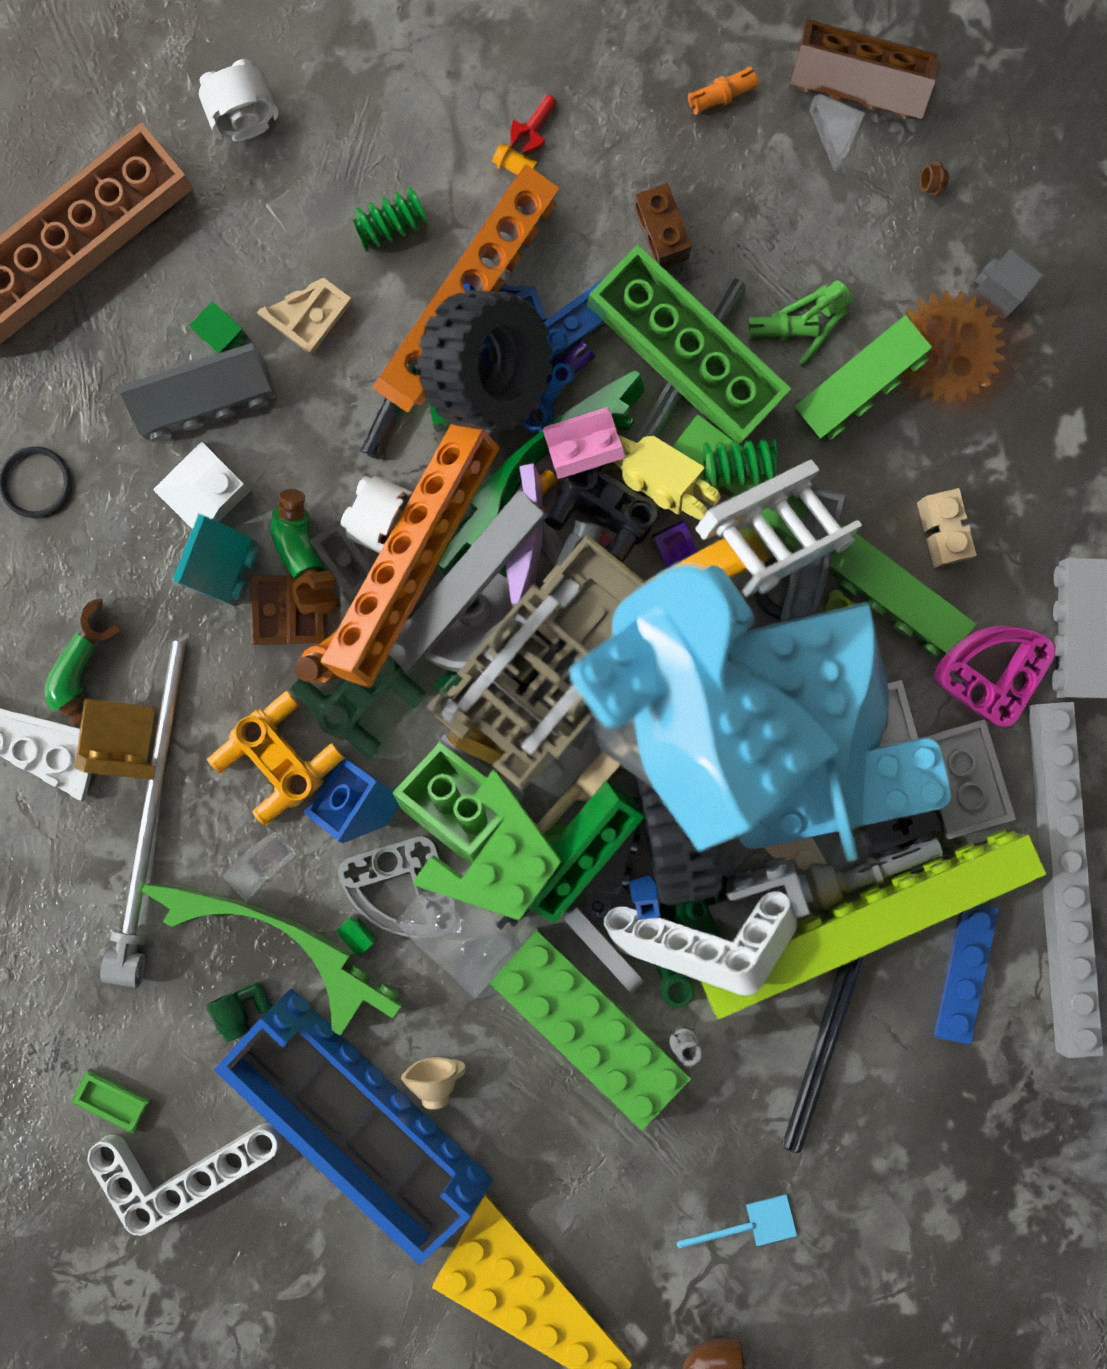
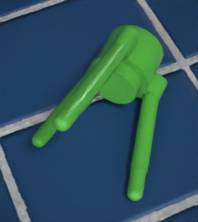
[772,280,853,366]

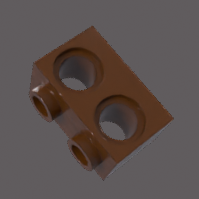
[634,183,692,268]

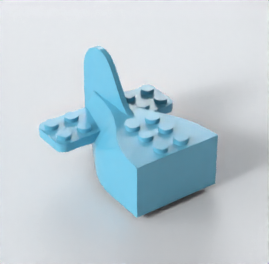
[571,564,839,851]
[729,601,951,862]

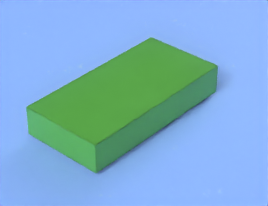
[71,1069,151,1134]

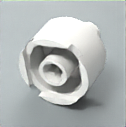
[199,59,278,141]
[341,476,413,554]

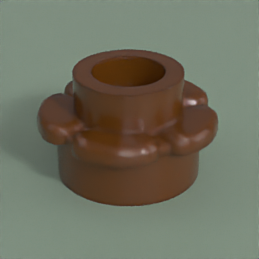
[919,161,949,196]

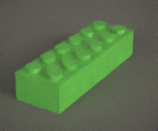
[587,244,791,446]
[488,927,691,1130]

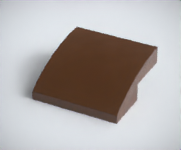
[250,574,324,645]

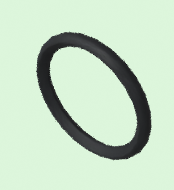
[0,446,71,518]

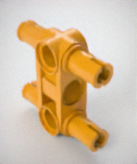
[207,691,345,826]

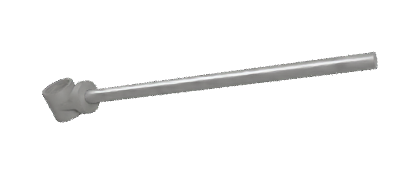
[100,641,186,988]

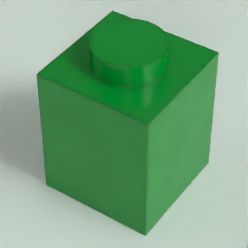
[188,301,248,354]

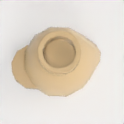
[401,1057,466,1109]

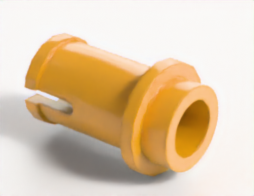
[492,143,538,175]

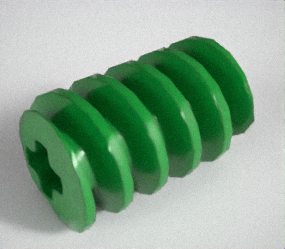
[352,187,429,253]
[703,439,777,487]

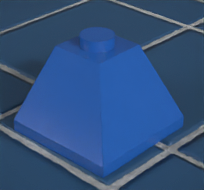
[303,757,399,843]

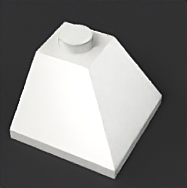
[153,442,251,528]

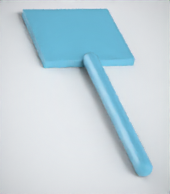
[677,1194,797,1248]

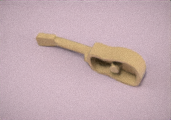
[537,722,639,834]

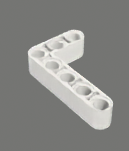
[604,892,797,995]
[87,1123,283,1236]

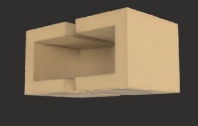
[917,488,977,568]

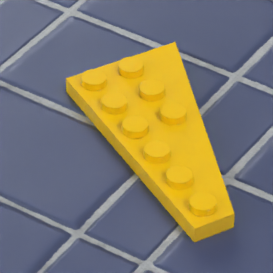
[432,1192,632,1369]

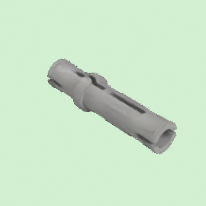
[844,835,943,894]
[670,1026,701,1066]

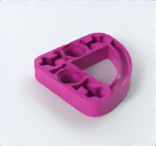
[935,625,1055,727]

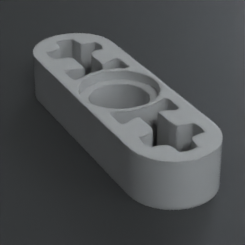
[564,906,645,993]

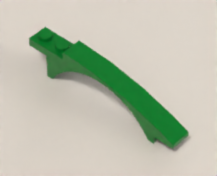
[436,370,645,578]

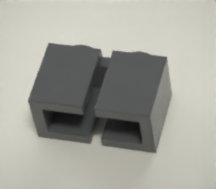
[972,249,1043,320]

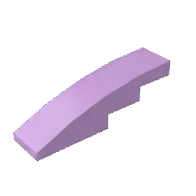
[506,464,543,607]

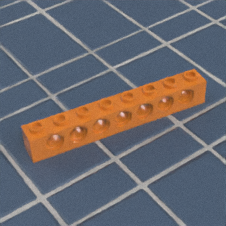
[373,163,559,413]
[320,424,500,688]

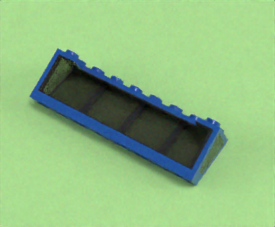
[214,989,493,1265]

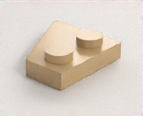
[257,277,352,355]

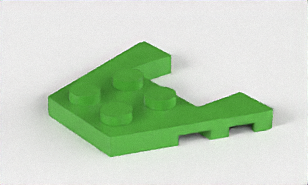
[413,769,562,920]

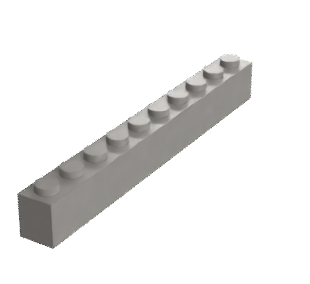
[1027,702,1103,1058]

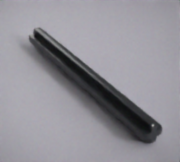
[782,956,863,1153]

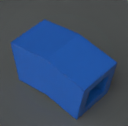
[629,875,660,920]

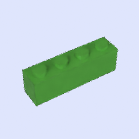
[794,315,932,440]

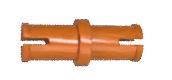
[688,66,758,115]

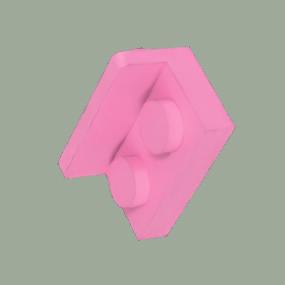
[543,407,625,479]

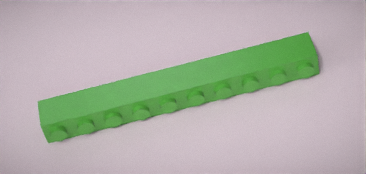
[673,414,976,659]

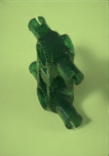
[288,654,427,759]

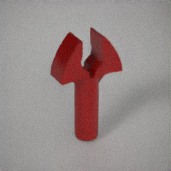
[510,95,557,156]

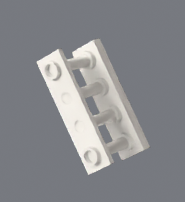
[696,459,862,597]

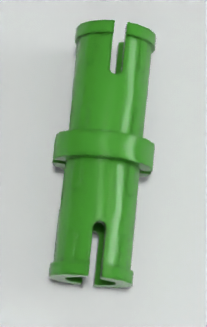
[748,313,819,340]

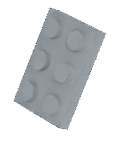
[921,719,1016,839]

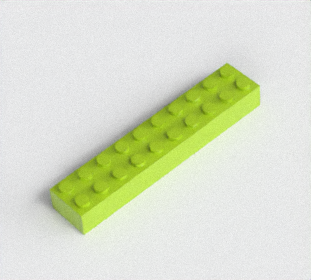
[699,829,1046,1020]

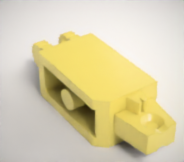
[613,435,721,520]

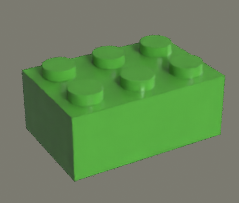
[393,742,504,865]

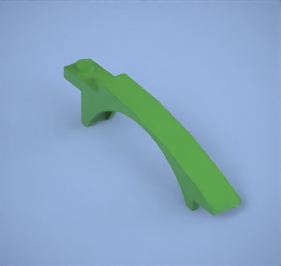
[141,883,403,1036]

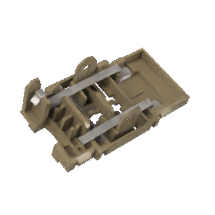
[427,535,647,791]

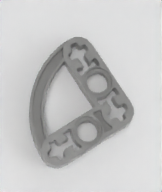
[338,836,457,938]

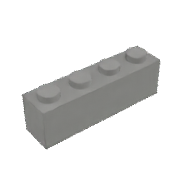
[1052,558,1107,700]

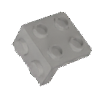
[727,857,813,918]

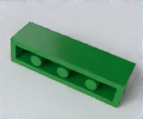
[528,780,645,924]

